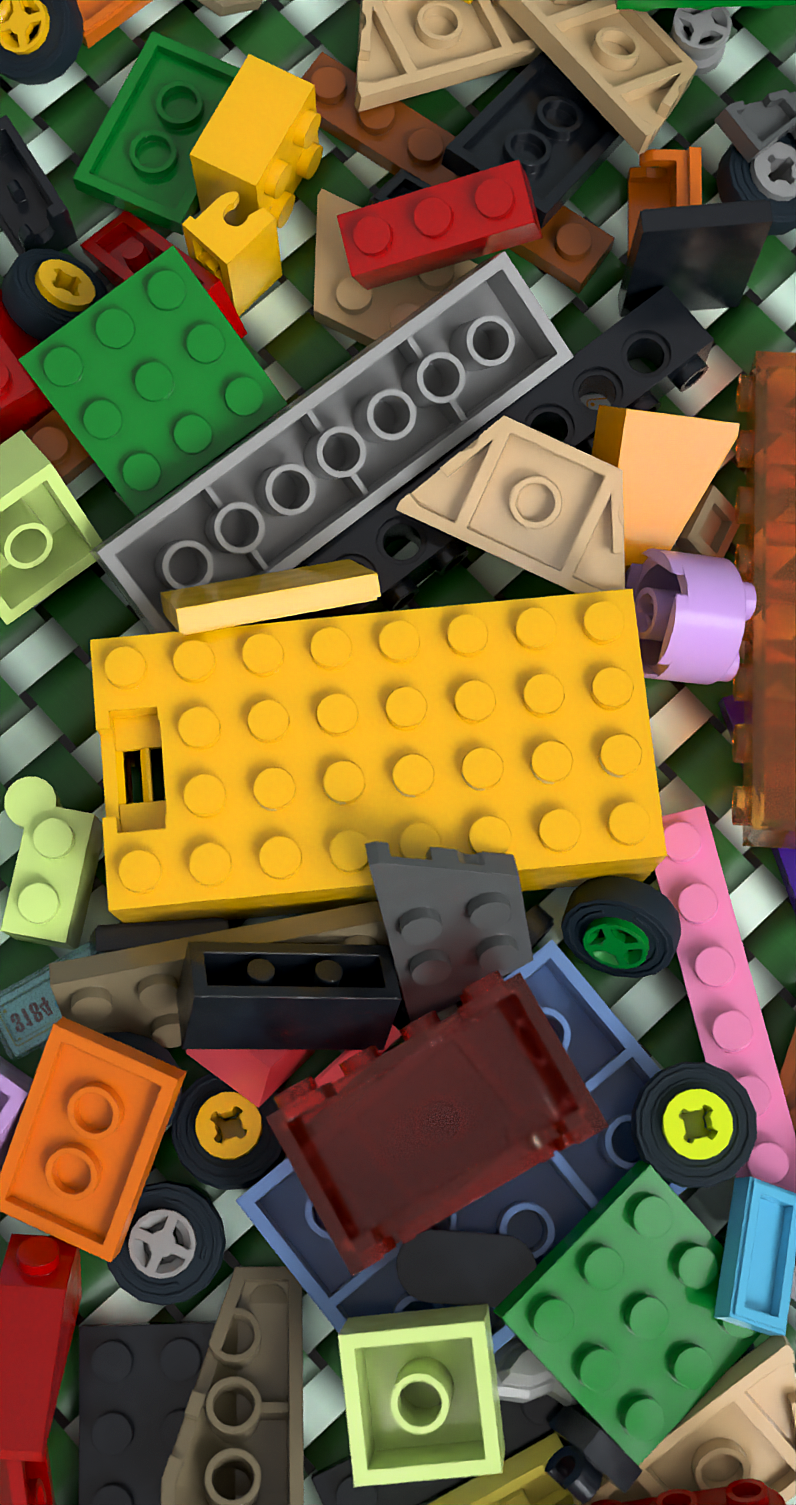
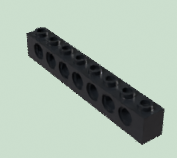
[292,285,714,620]

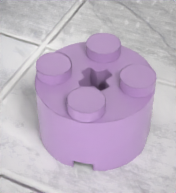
[625,548,757,685]

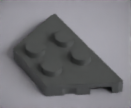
[365,841,533,1025]

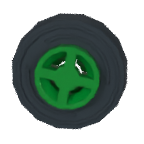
[561,876,681,978]

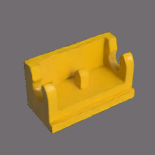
[182,191,283,316]

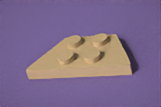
[355,0,542,112]
[499,0,698,155]
[314,189,478,346]
[396,416,625,594]
[572,1336,796,1505]

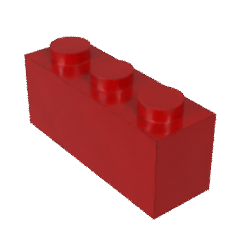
[336,160,543,290]

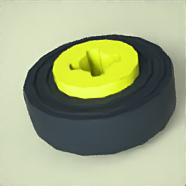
[631,1062,757,1188]

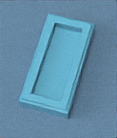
[714,1176,796,1336]

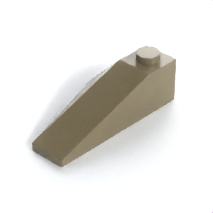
[161,1266,304,1505]

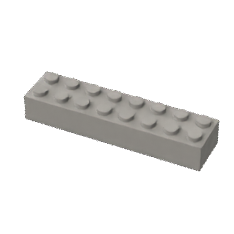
[90,251,574,634]

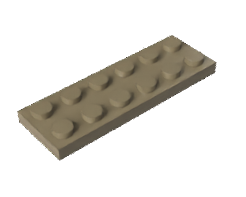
[49,901,404,1048]

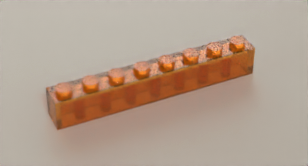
[732,351,796,849]

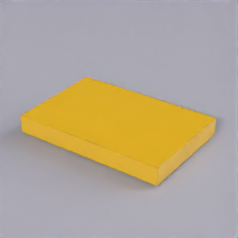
[160,559,381,635]

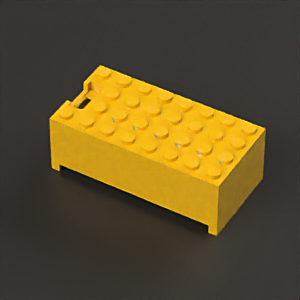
[90,588,667,924]

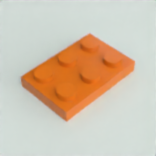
[0,1017,187,1263]

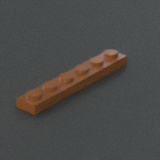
[301,52,615,294]

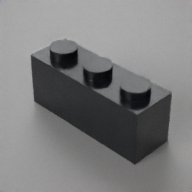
[176,941,402,1050]

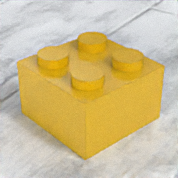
[189,54,323,228]

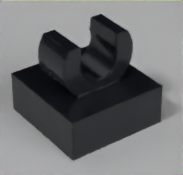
[545,1406,643,1505]

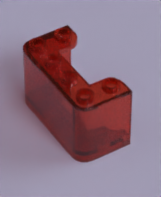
[266,970,609,1276]

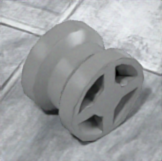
[669,7,732,76]

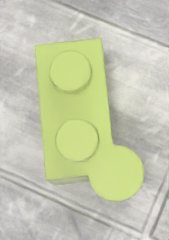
[0,776,103,951]

